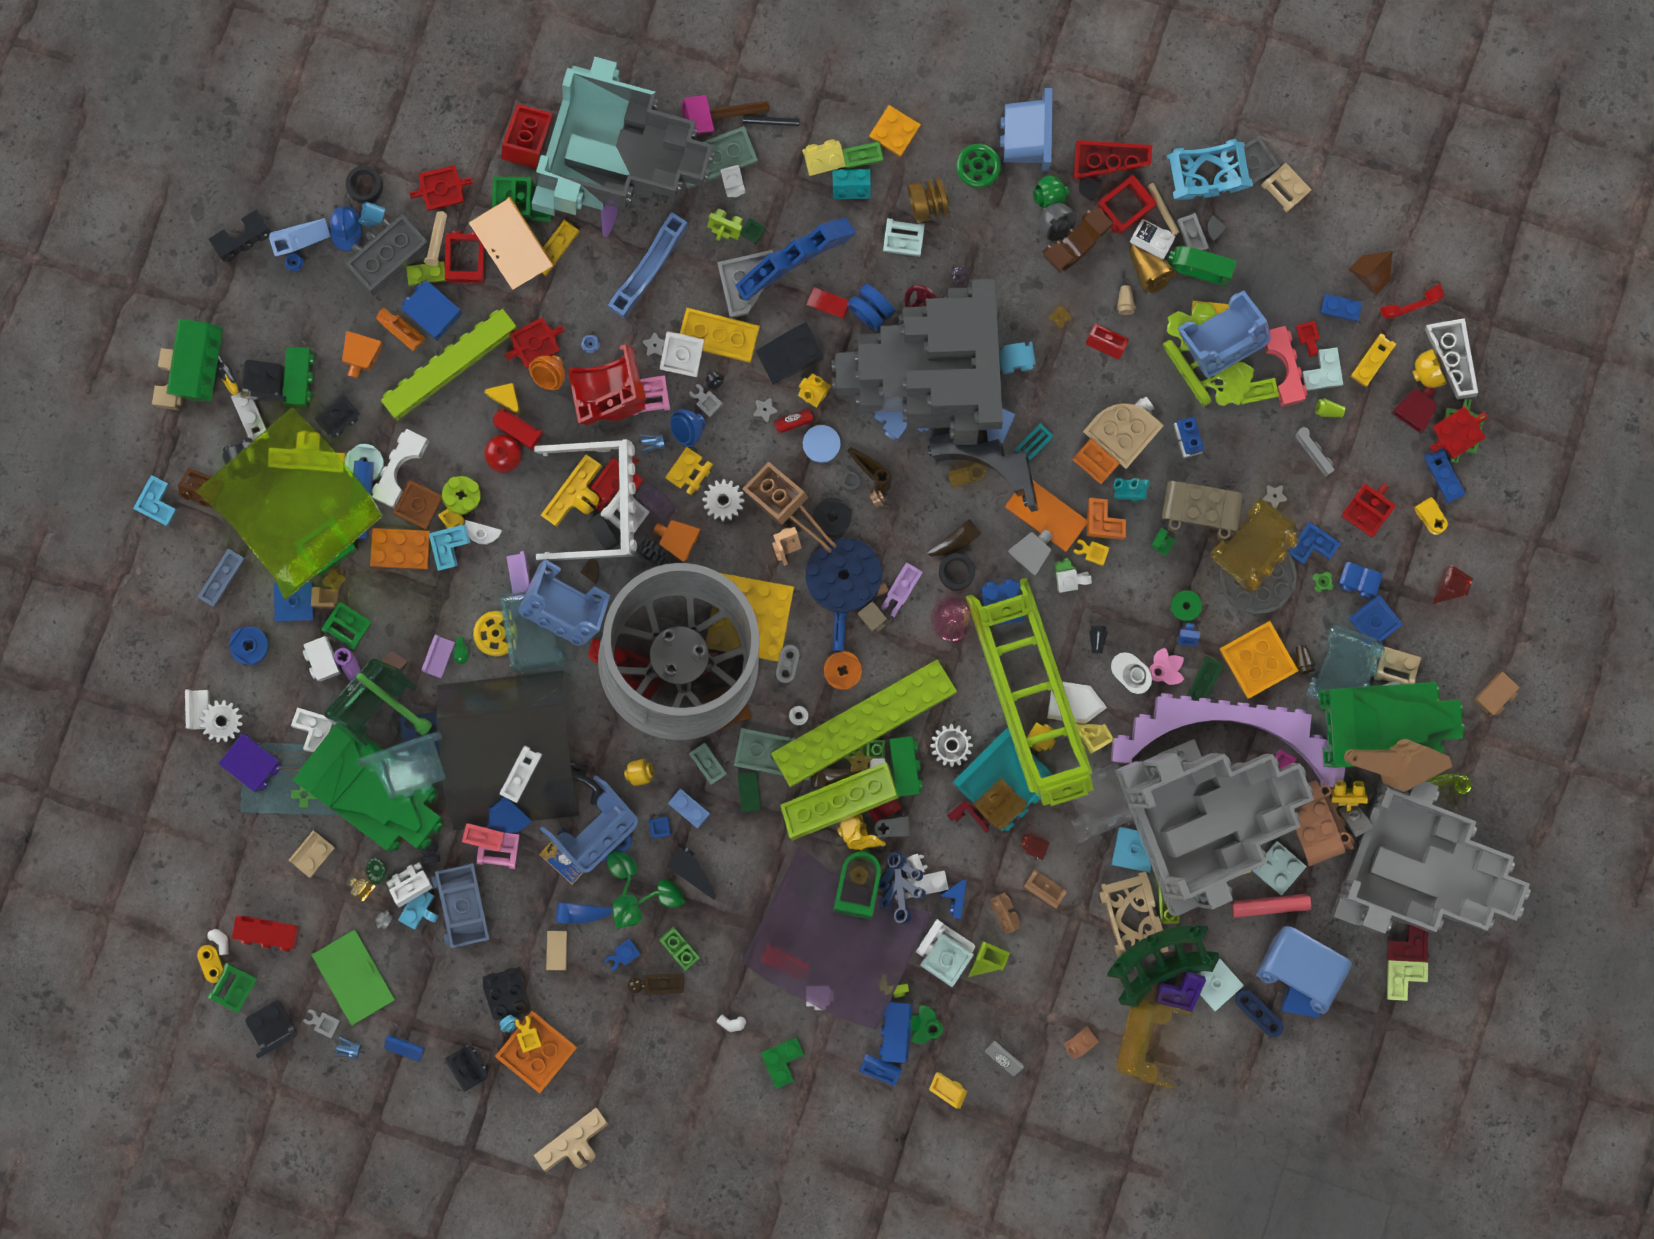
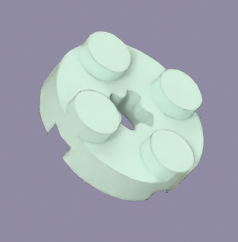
[345,444,384,480]

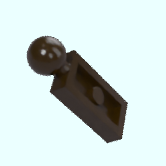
[628,973,684,995]

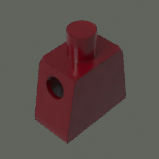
[1391,387,1437,434]

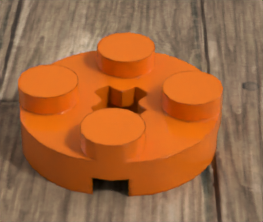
[824,651,862,690]

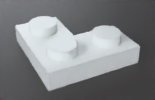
[291,708,335,753]

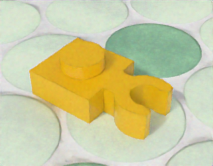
[1073,540,1109,566]
[515,1016,542,1053]

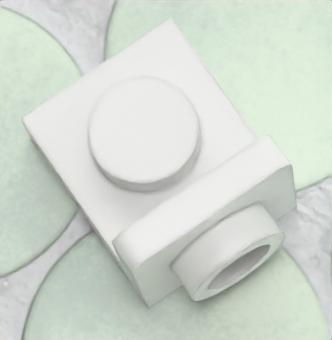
[720,165,746,197]

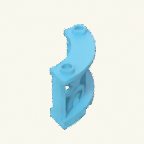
[1167,139,1253,200]

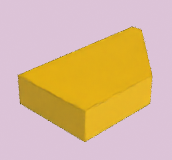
[438,509,465,529]

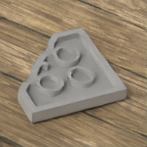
[717,250,773,318]

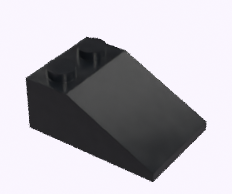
[756,322,824,385]

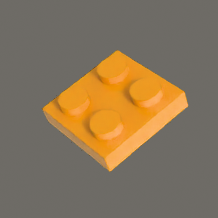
[869,105,921,157]

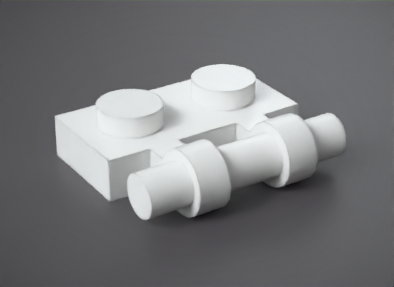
[386,862,433,907]

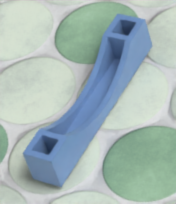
[608,212,689,320]

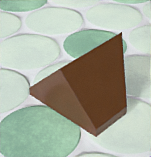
[1349,251,1393,295]

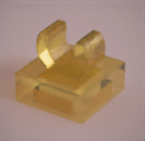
[349,877,375,901]

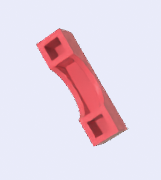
[1264,326,1307,407]

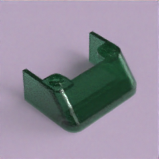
[324,659,417,747]

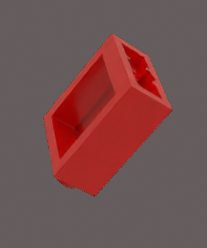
[1096,175,1157,235]
[444,231,486,283]

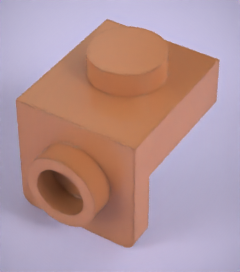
[1064,1026,1099,1059]

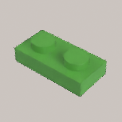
[842,142,883,169]

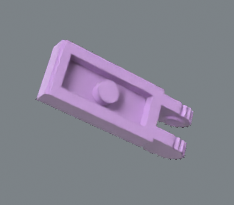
[881,562,923,617]

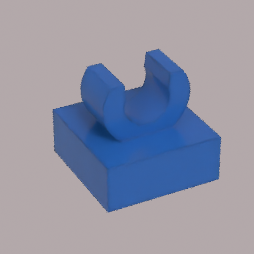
[1177,623,1200,647]

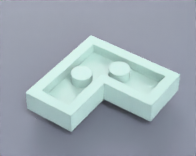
[1302,348,1343,391]

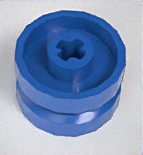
[847,284,895,332]

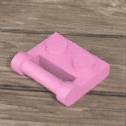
[634,375,670,415]
[477,833,520,869]

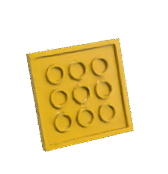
[706,573,794,662]

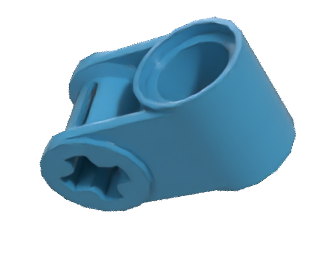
[358,202,385,227]

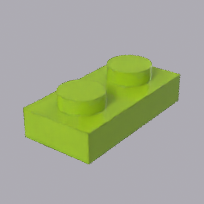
[406,261,446,286]
[1241,378,1279,405]

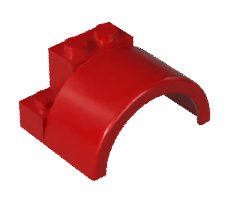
[568,344,646,425]

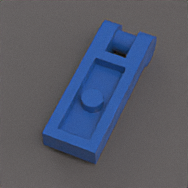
[1424,448,1465,503]

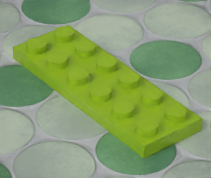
[780,762,899,841]

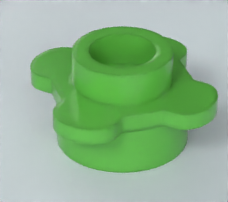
[1313,572,1333,592]

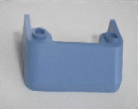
[540,775,638,873]

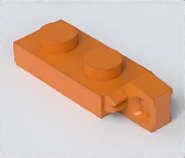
[376,308,426,351]

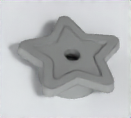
[643,333,665,356]
[753,398,778,422]
[1262,485,1287,509]

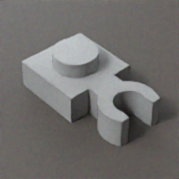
[689,384,723,418]
[303,1009,341,1039]

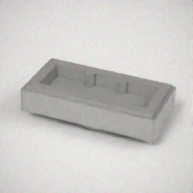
[1158,739,1202,762]
[1338,806,1373,837]

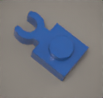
[604,939,641,971]

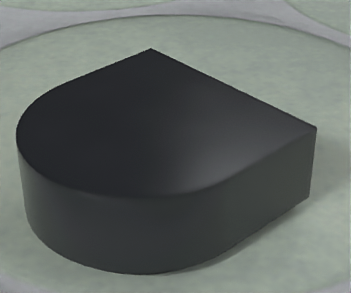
[1078,178,1101,201]

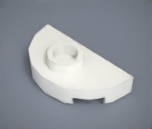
[465,520,503,545]

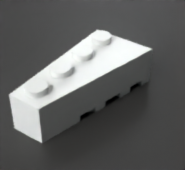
[1425,318,1478,400]

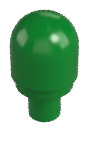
[453,637,469,664]

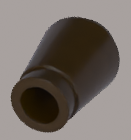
[1295,644,1316,674]

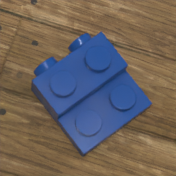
[981,579,1024,626]

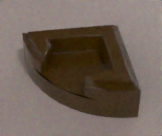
[580,559,599,584]

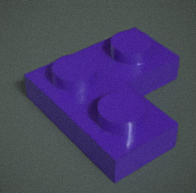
[1155,972,1206,1012]

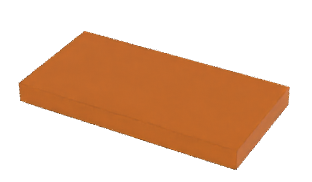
[1004,481,1087,552]

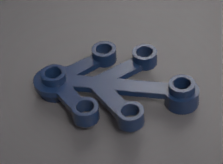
[878,851,926,924]

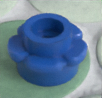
[285,253,304,272]

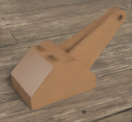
[743,462,837,553]
[1344,739,1452,792]

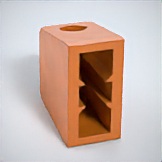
[342,331,384,379]
[653,520,701,563]

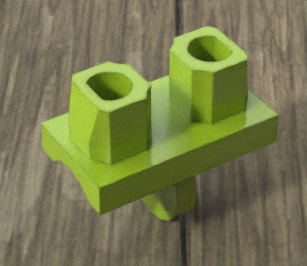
[707,208,743,241]

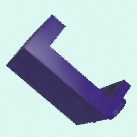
[218,733,282,793]

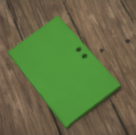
[311,930,395,1026]

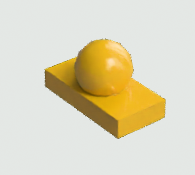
[929,1072,967,1109]

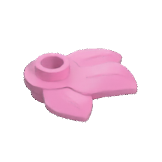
[1149,648,1184,685]

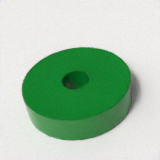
[1170,590,1202,622]

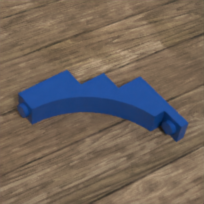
[735,218,856,301]

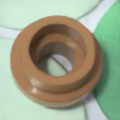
[869,489,886,507]

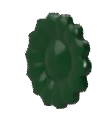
[366,858,387,885]

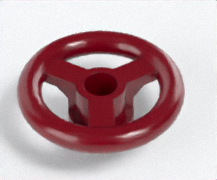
[904,285,936,307]

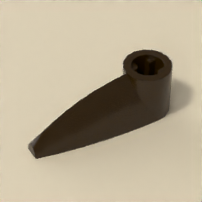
[847,447,892,492]
[928,519,982,557]
[811,768,860,788]

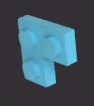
[133,475,177,527]
[429,524,471,571]

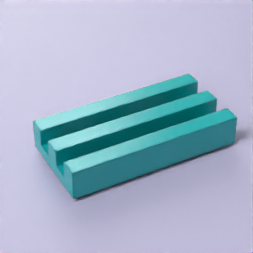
[1014,423,1054,462]

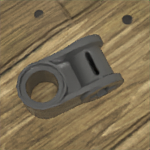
[873,816,911,838]

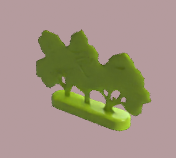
[1162,302,1254,407]

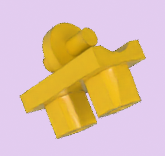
[1330,781,1368,812]

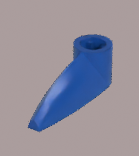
[555,902,613,924]

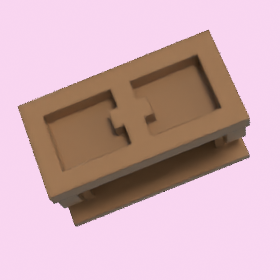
[1473,672,1520,717]

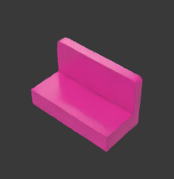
[680,95,714,138]

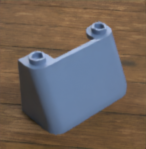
[1178,290,1271,377]
[1256,926,1352,1014]

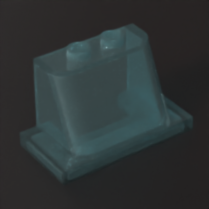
[357,731,446,798]

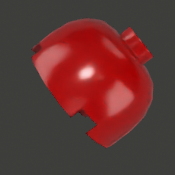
[484,435,523,473]

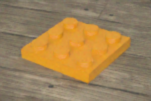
[1219,621,1298,699]

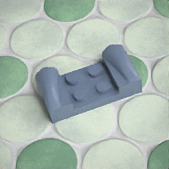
[431,864,489,949]

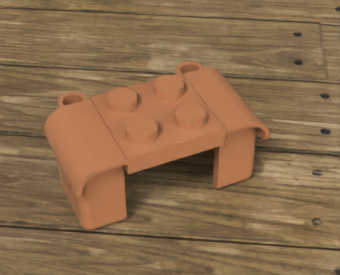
[1294,780,1351,866]

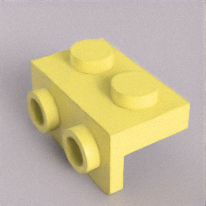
[802,139,846,176]

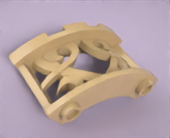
[1099,872,1168,957]

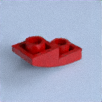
[806,287,849,319]

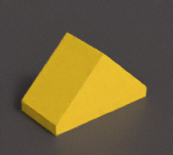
[484,383,520,415]

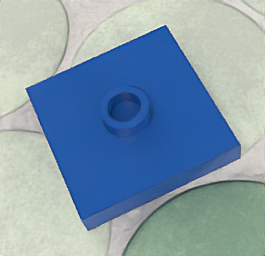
[274,582,314,622]
[1348,594,1403,648]

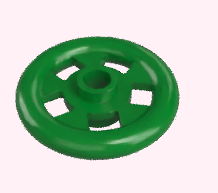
[956,144,1001,188]

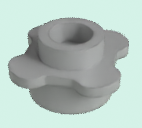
[376,910,393,929]

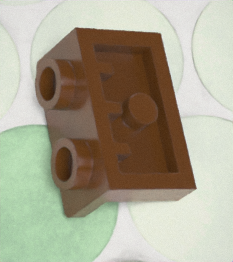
[178,468,224,508]

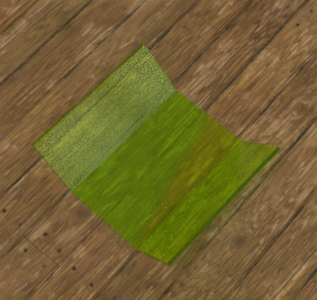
[196,407,382,600]

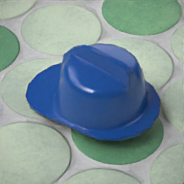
[330,206,361,251]

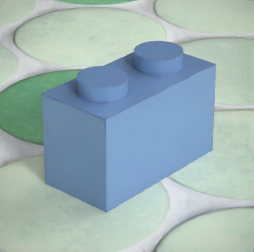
[668,789,711,829]

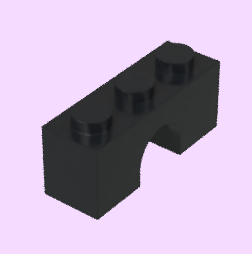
[209,209,272,262]

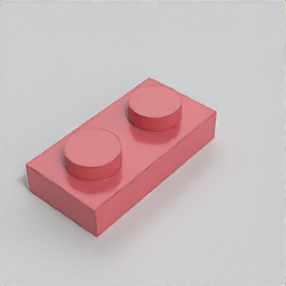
[462,823,505,852]

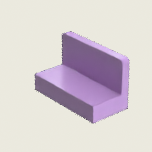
[506,551,531,594]
[421,635,456,679]

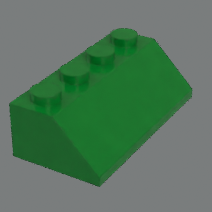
[166,319,223,402]

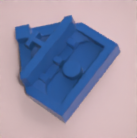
[487,797,532,833]

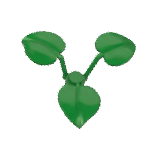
[607,851,686,929]

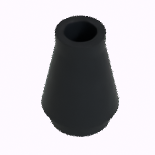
[1089,625,1108,653]

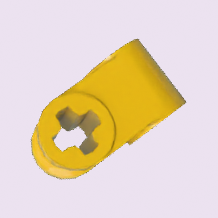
[1414,497,1448,535]

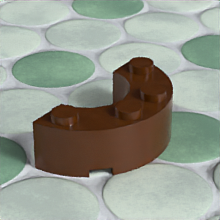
[1042,207,1113,273]

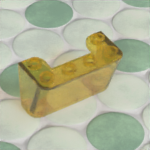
[1210,498,1299,592]

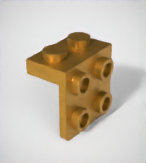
[973,778,1027,830]

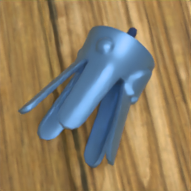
[640,434,669,454]
[334,1036,365,1059]

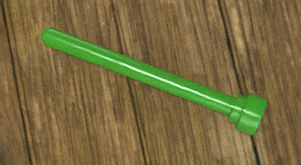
[356,673,432,735]

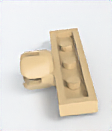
[534,1108,608,1172]

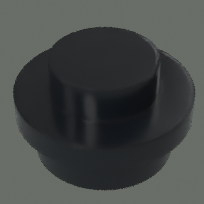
[706,371,724,389]

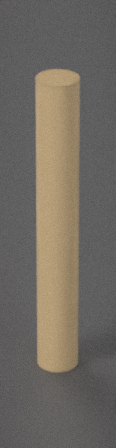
[1147,183,1180,235]

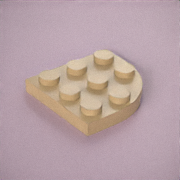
[1083,404,1164,469]

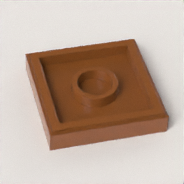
[392,479,442,531]

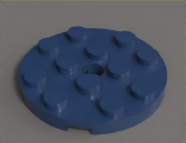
[805,538,882,613]

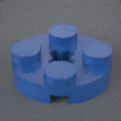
[229,627,269,665]

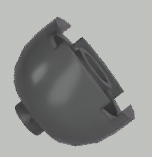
[1039,203,1077,241]

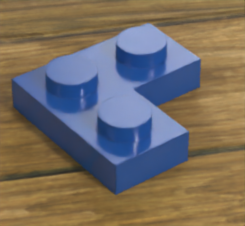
[1288,522,1341,565]

